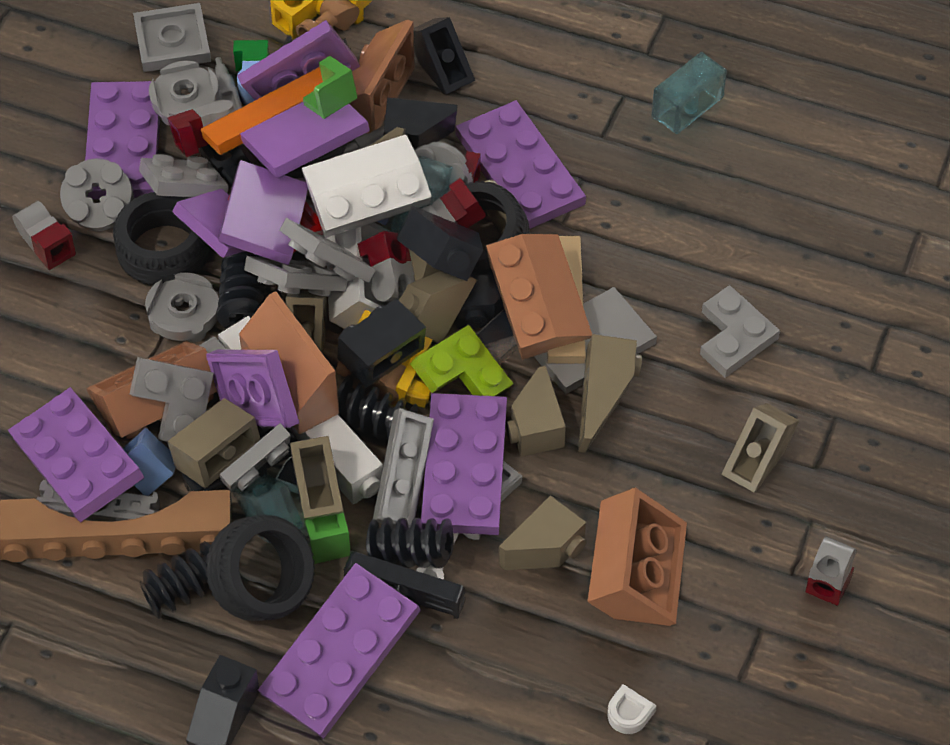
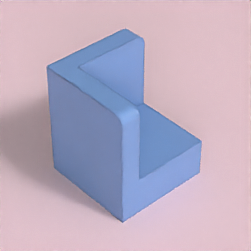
[122,428,175,496]

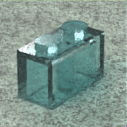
[652,52,727,134]

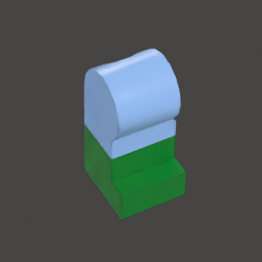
[233,40,269,105]

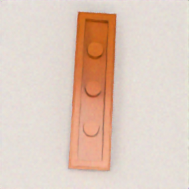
[201,67,323,155]

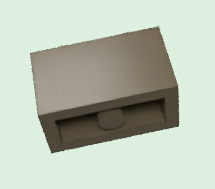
[167,398,261,488]

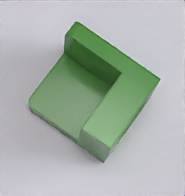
[303,56,357,119]
[302,511,350,564]

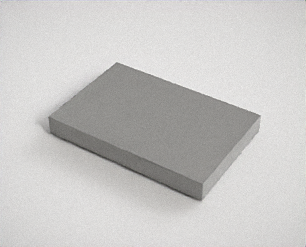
[534,287,657,395]

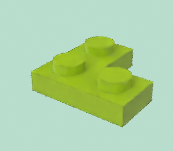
[410,325,513,396]

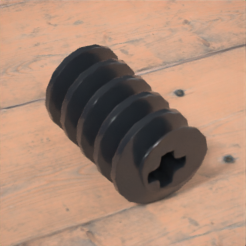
[217,251,266,329]
[337,375,418,441]
[366,517,454,569]
[140,541,211,619]

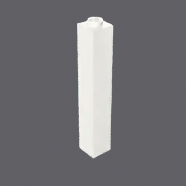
[218,316,383,505]

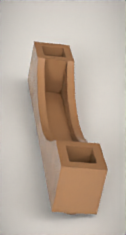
[0,490,233,562]

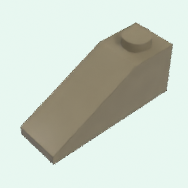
[578,334,642,453]

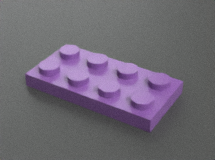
[85,81,160,199]
[455,100,586,229]
[8,387,145,523]
[421,393,507,535]
[258,563,421,739]

